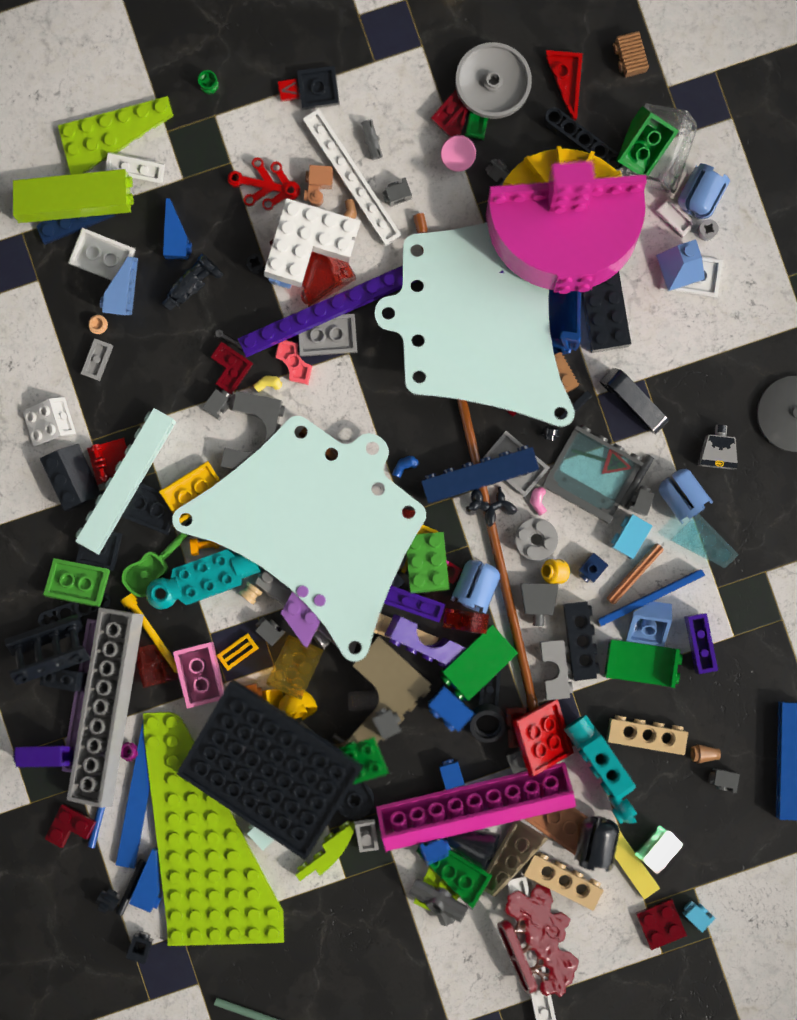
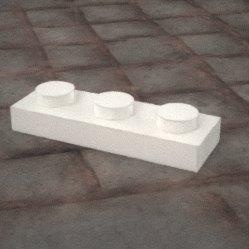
[105,152,165,183]

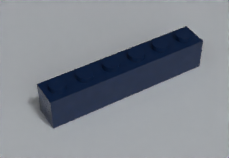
[422,445,539,504]

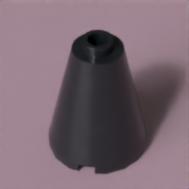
[444,830,500,871]

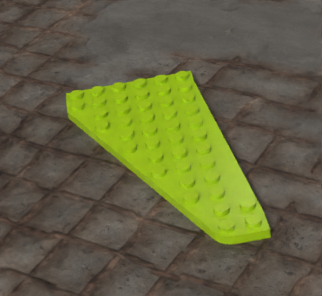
[143,712,284,946]

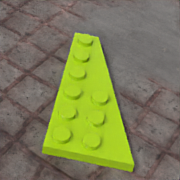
[58,96,173,174]

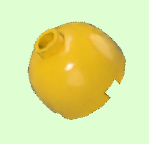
[278,689,317,720]

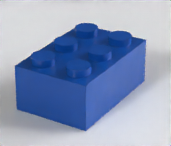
[428,685,474,732]

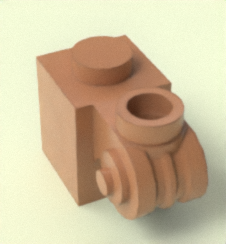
[304,165,333,207]

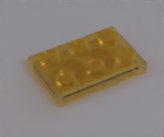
[266,635,324,700]

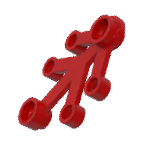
[228,157,300,211]

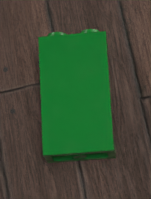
[439,625,518,701]
[604,639,682,688]

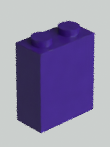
[13,746,74,767]

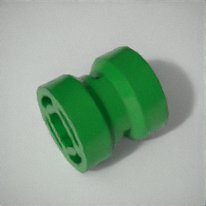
[198,70,219,94]

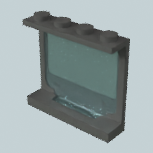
[542,425,644,524]

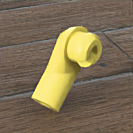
[253,375,282,393]

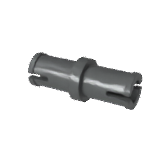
[361,119,383,160]

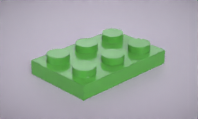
[407,532,449,593]
[43,558,110,607]

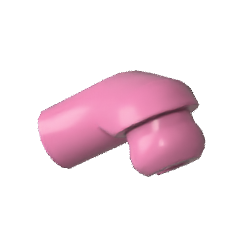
[530,486,547,516]

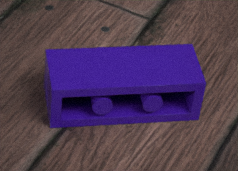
[684,613,718,674]

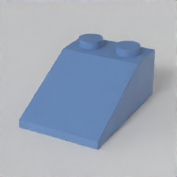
[100,257,138,315]

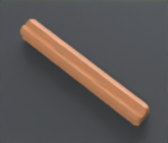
[607,543,664,605]

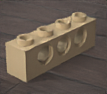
[606,715,688,755]
[523,852,604,911]

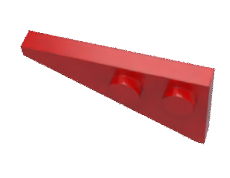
[545,50,583,121]

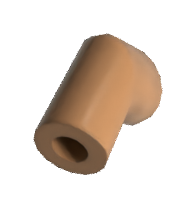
[343,199,357,219]

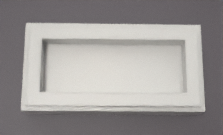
[655,197,696,238]

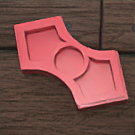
[275,340,312,385]

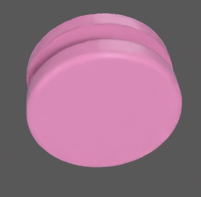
[441,135,476,172]

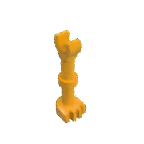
[190,538,222,556]

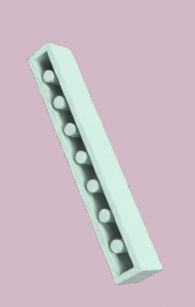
[76,408,176,555]

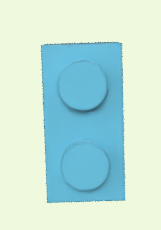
[611,514,652,559]

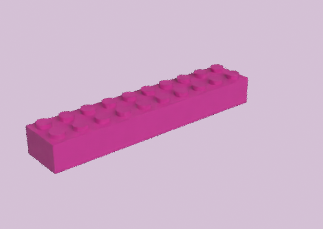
[376,762,576,851]

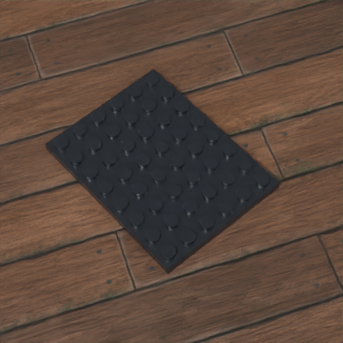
[177,679,364,861]

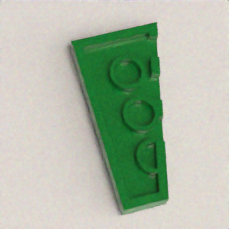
[416,842,492,910]

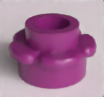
[120,742,138,761]

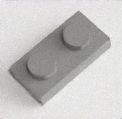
[81,338,113,381]

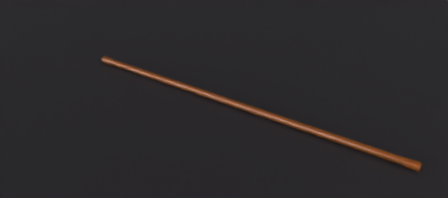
[413,213,539,712]

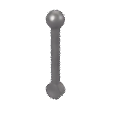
[215,330,242,349]

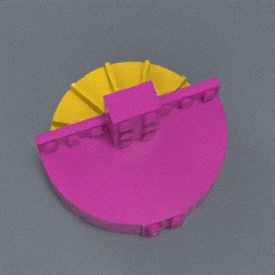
[486,146,647,294]

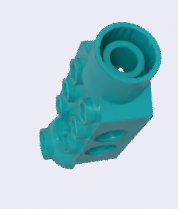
[146,549,261,610]
[564,714,637,824]

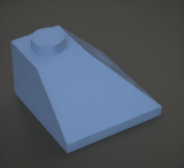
[656,239,705,291]
[626,601,672,647]

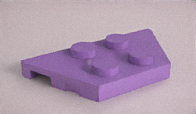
[281,586,326,647]

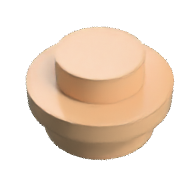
[88,315,108,334]

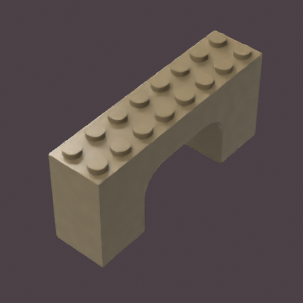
[300,636,431,748]

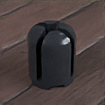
[574,816,620,872]

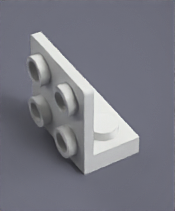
[23,397,76,447]

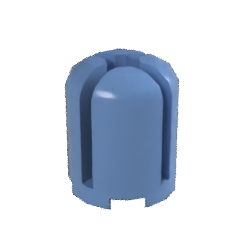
[678,163,730,219]
[659,469,713,524]
[451,560,500,614]

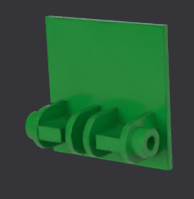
[339,737,389,785]

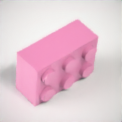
[173,642,225,709]

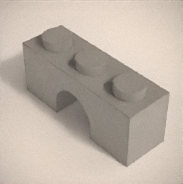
[540,640,573,700]

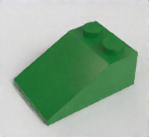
[616,106,679,179]

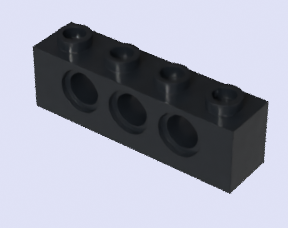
[563,601,600,681]

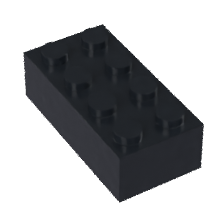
[581,271,631,353]

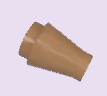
[690,744,721,764]

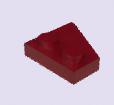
[430,90,468,138]

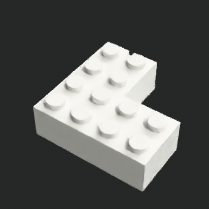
[264,198,361,287]

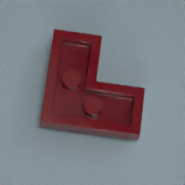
[211,342,253,395]
[45,804,97,848]

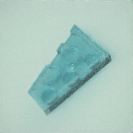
[670,513,739,568]

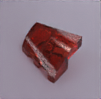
[136,644,179,688]

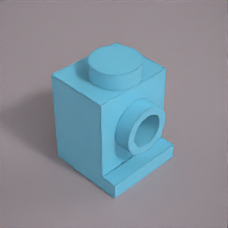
[683,900,716,933]

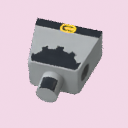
[698,425,738,470]

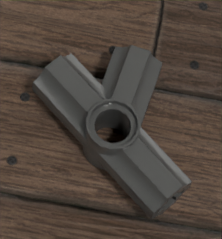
[409,879,469,926]

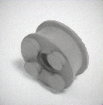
[514,518,558,561]

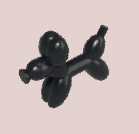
[466,487,517,527]

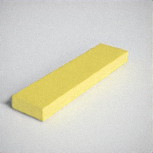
[615,832,660,900]

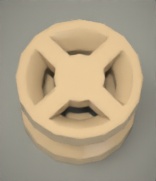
[239,581,263,605]

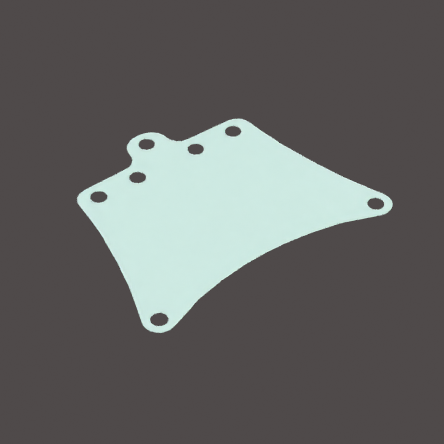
[375,223,575,427]
[172,416,426,661]

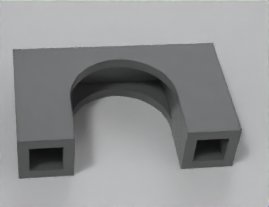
[221,391,285,470]

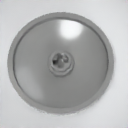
[455,42,532,119]

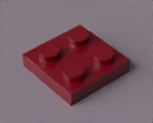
[636,898,687,950]

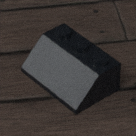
[40,444,102,512]

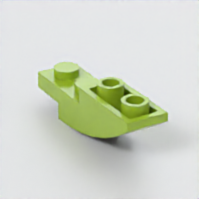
[295,820,355,881]

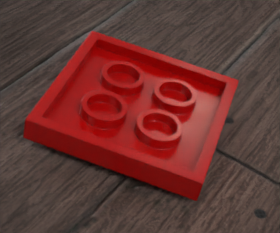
[512,699,574,776]

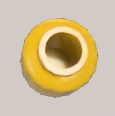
[541,559,570,584]

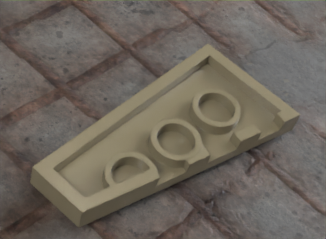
[484,820,549,897]

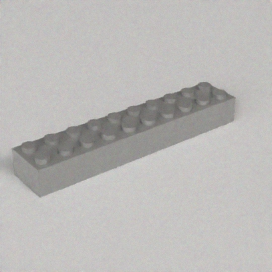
[67,608,144,808]

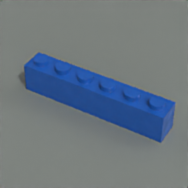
[776,702,797,820]

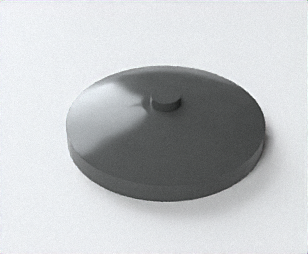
[756,376,797,452]

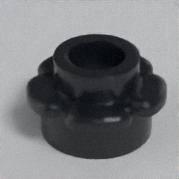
[541,427,560,440]

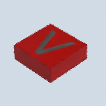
[278,79,300,102]

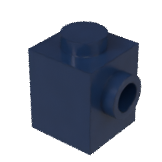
[577,553,608,583]

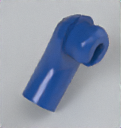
[392,456,419,478]

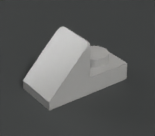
[355,819,379,852]

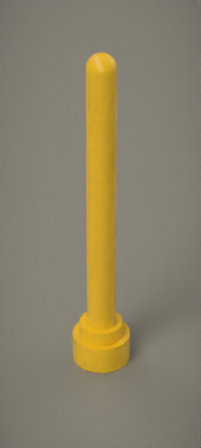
[120,593,178,673]

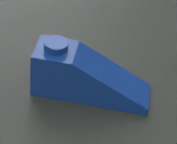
[163,198,192,260]
[129,847,161,913]

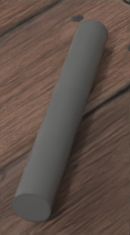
[620,455,654,508]

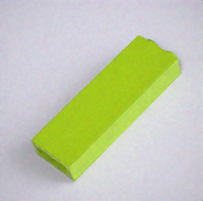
[13,169,134,223]

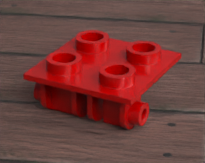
[87,438,127,485]

